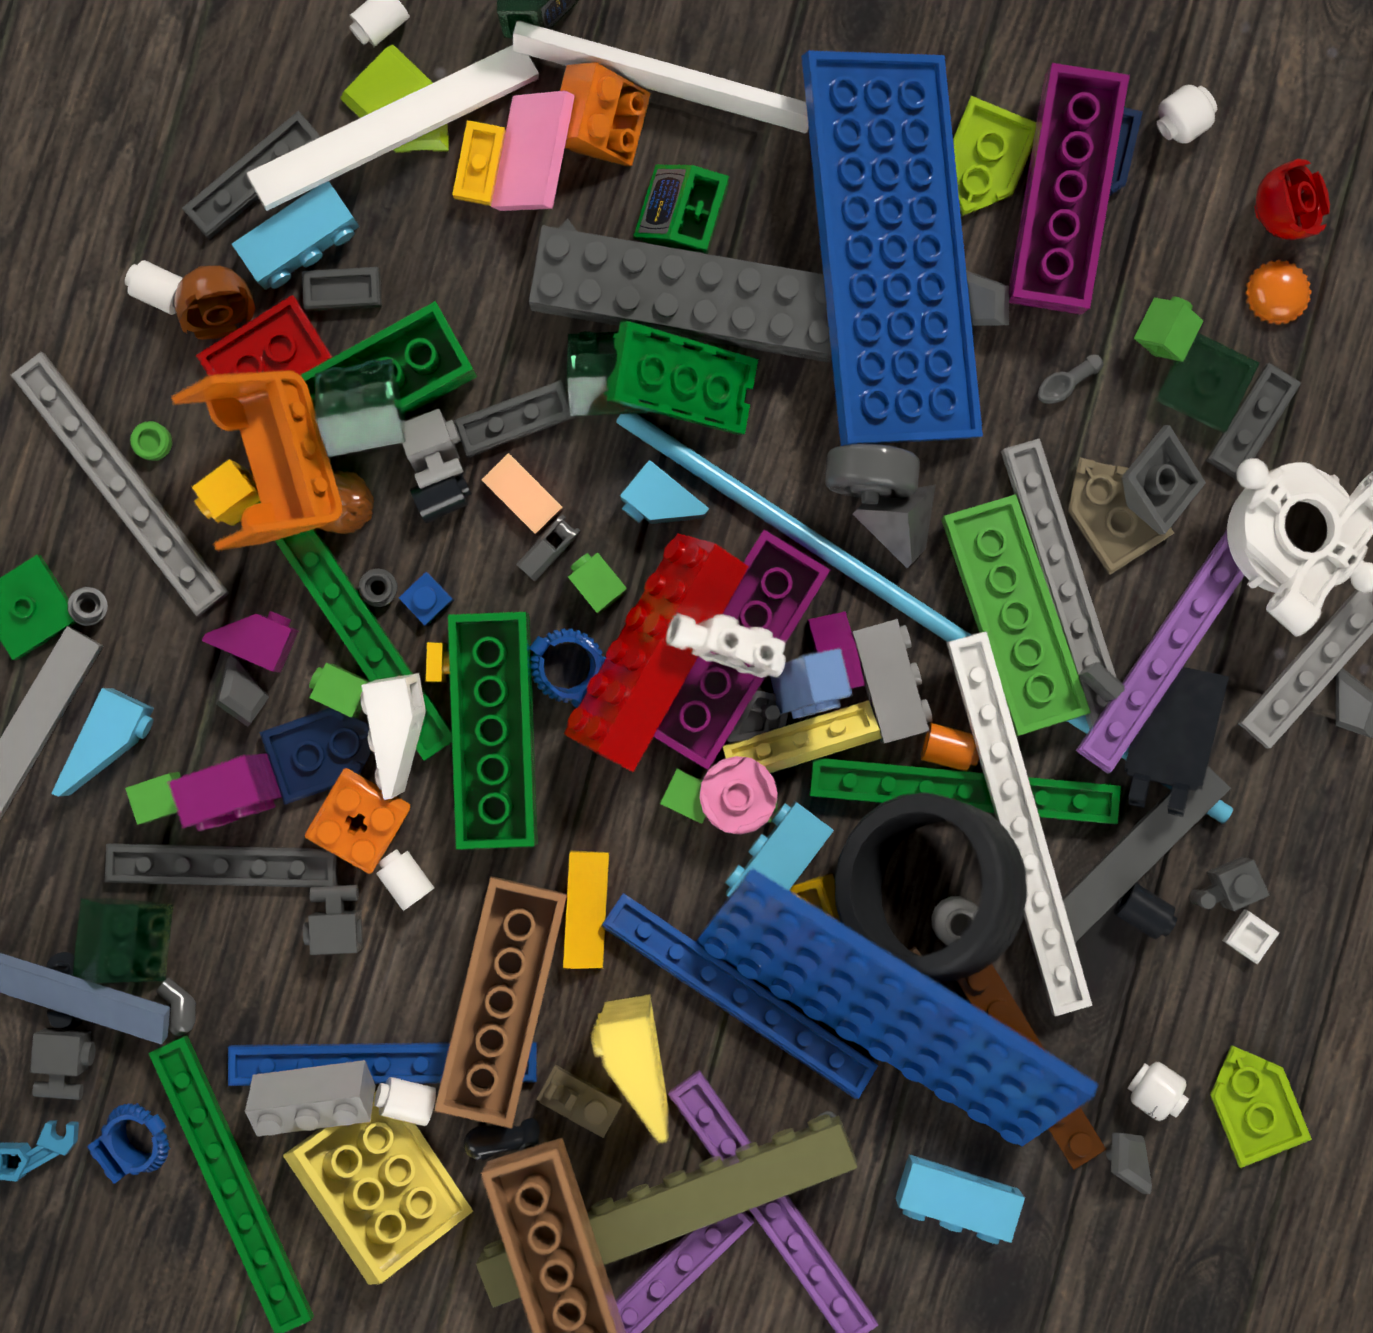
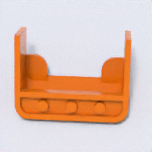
[172,371,342,551]

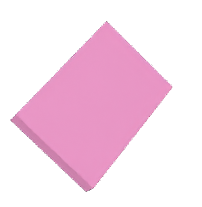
[491,91,575,211]

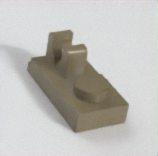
[536,1065,622,1138]

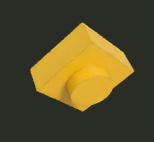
[426,642,450,682]

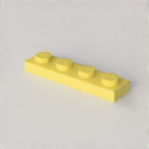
[722,700,882,773]

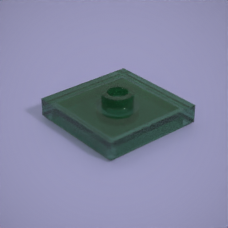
[1155,333,1260,433]

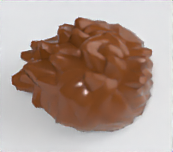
[318,470,374,534]

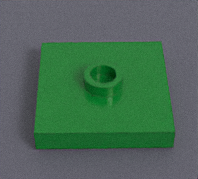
[0,555,77,660]

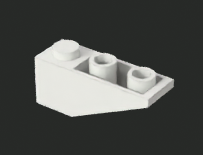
[360,673,426,800]

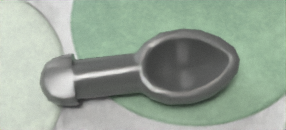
[1038,354,1103,404]

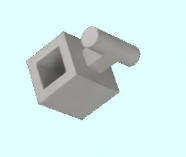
[396,409,464,489]

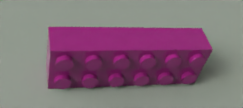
[1009,63,1130,314]
[653,530,830,770]

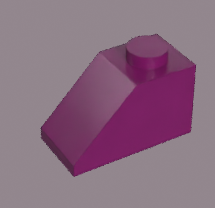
[202,611,299,673]
[808,612,865,689]

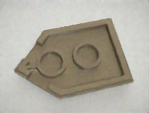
[1068,458,1174,575]

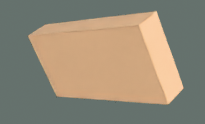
[482,453,563,535]

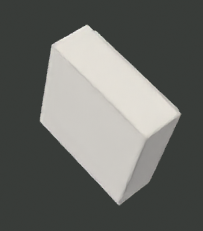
[1222,909,1279,964]

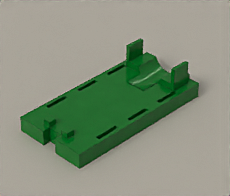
[603,321,758,435]

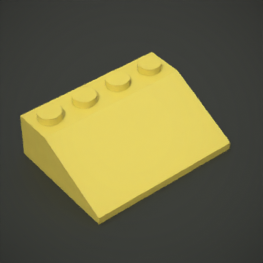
[592,995,669,1142]
[283,1090,473,1285]

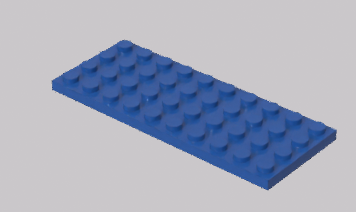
[801,51,983,446]
[696,867,1098,1147]

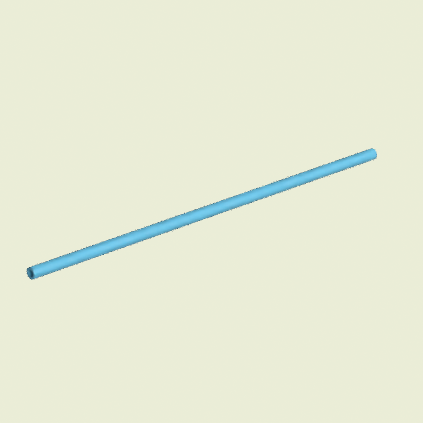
[616,407,1233,824]

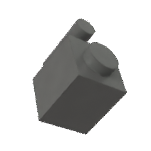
[1189,857,1270,911]
[303,885,363,955]
[30,1028,95,1100]

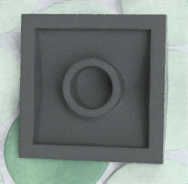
[1122,425,1206,534]

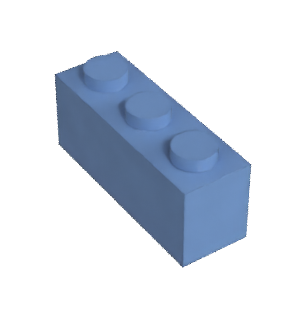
[770,648,851,719]

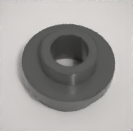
[359,569,398,607]
[67,587,108,626]

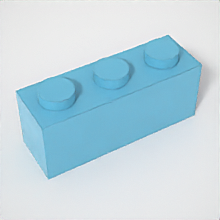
[232,181,360,290]
[725,801,834,897]
[895,1154,1025,1244]

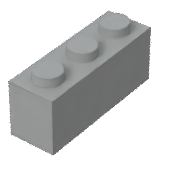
[852,619,933,744]
[245,1060,376,1136]

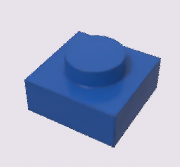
[399,572,454,626]

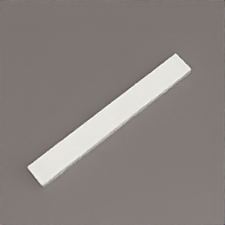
[513,21,808,133]
[247,45,539,211]

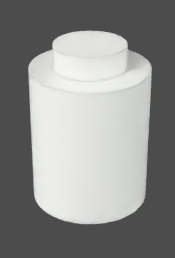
[349,0,410,46]
[125,260,183,315]
[376,849,434,911]
[374,1077,436,1126]

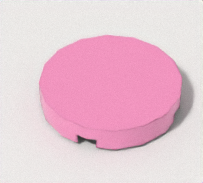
[699,756,778,834]

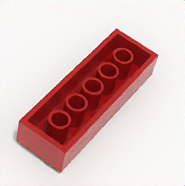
[563,533,749,772]

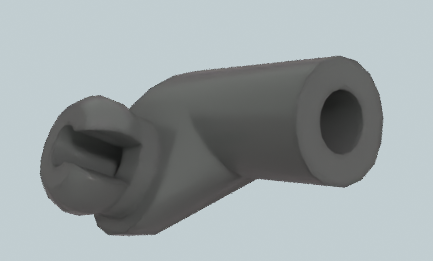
[156,978,196,1036]

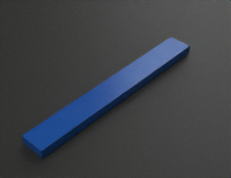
[601,893,878,1099]
[228,1042,537,1086]

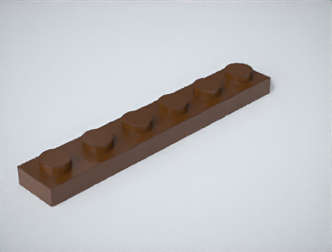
[956,964,1107,1170]

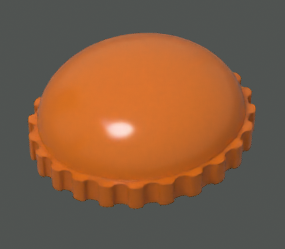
[1245,260,1311,325]

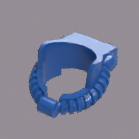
[530,628,606,708]
[87,1103,171,1184]

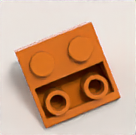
[560,62,651,166]

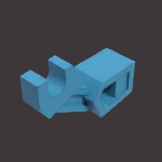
[0,1120,79,1182]

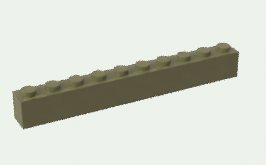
[476,1114,857,1308]

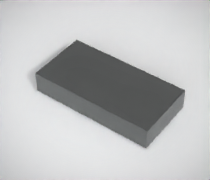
[302,267,382,312]

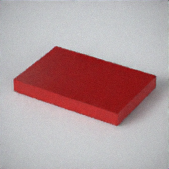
[196,295,333,376]

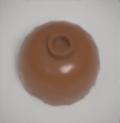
[174,265,255,340]

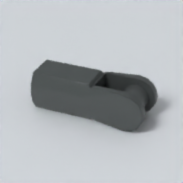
[516,515,581,581]

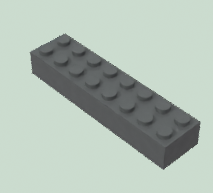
[529,225,832,363]

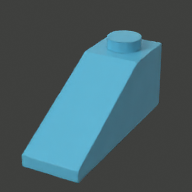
[52,688,154,797]

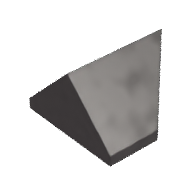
[853,485,936,568]

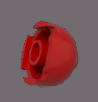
[1255,159,1330,240]

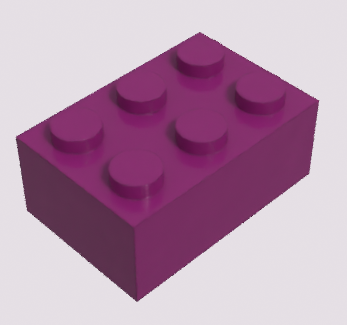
[168,754,282,832]

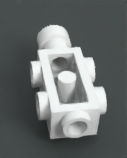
[666,614,785,678]

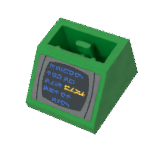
[634,164,729,254]

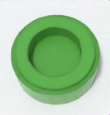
[130,421,172,461]

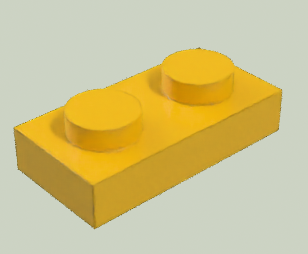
[452,120,506,206]

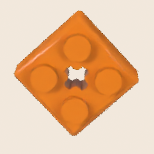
[305,768,411,874]

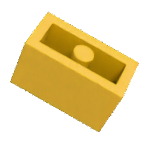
[192,459,260,526]

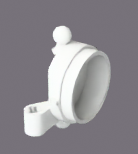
[1227,458,1373,636]

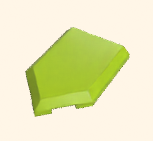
[340,44,449,152]
[953,96,1037,216]
[1210,1045,1312,1168]

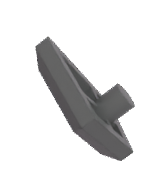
[966,270,1009,326]
[216,654,269,727]
[1336,668,1373,738]
[726,690,788,742]
[1106,1132,1152,1194]

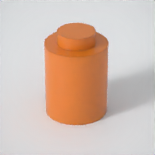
[921,723,979,772]

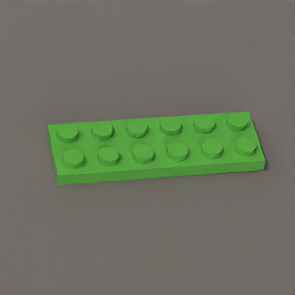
[941,494,1091,737]

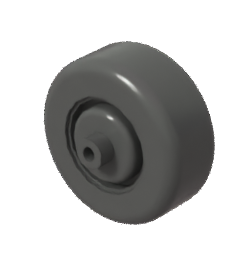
[825,444,920,504]

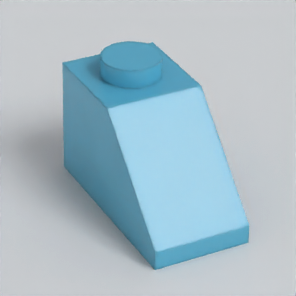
[620,460,709,524]

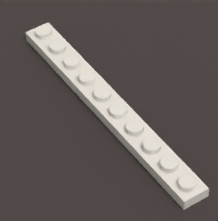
[947,632,1092,1016]

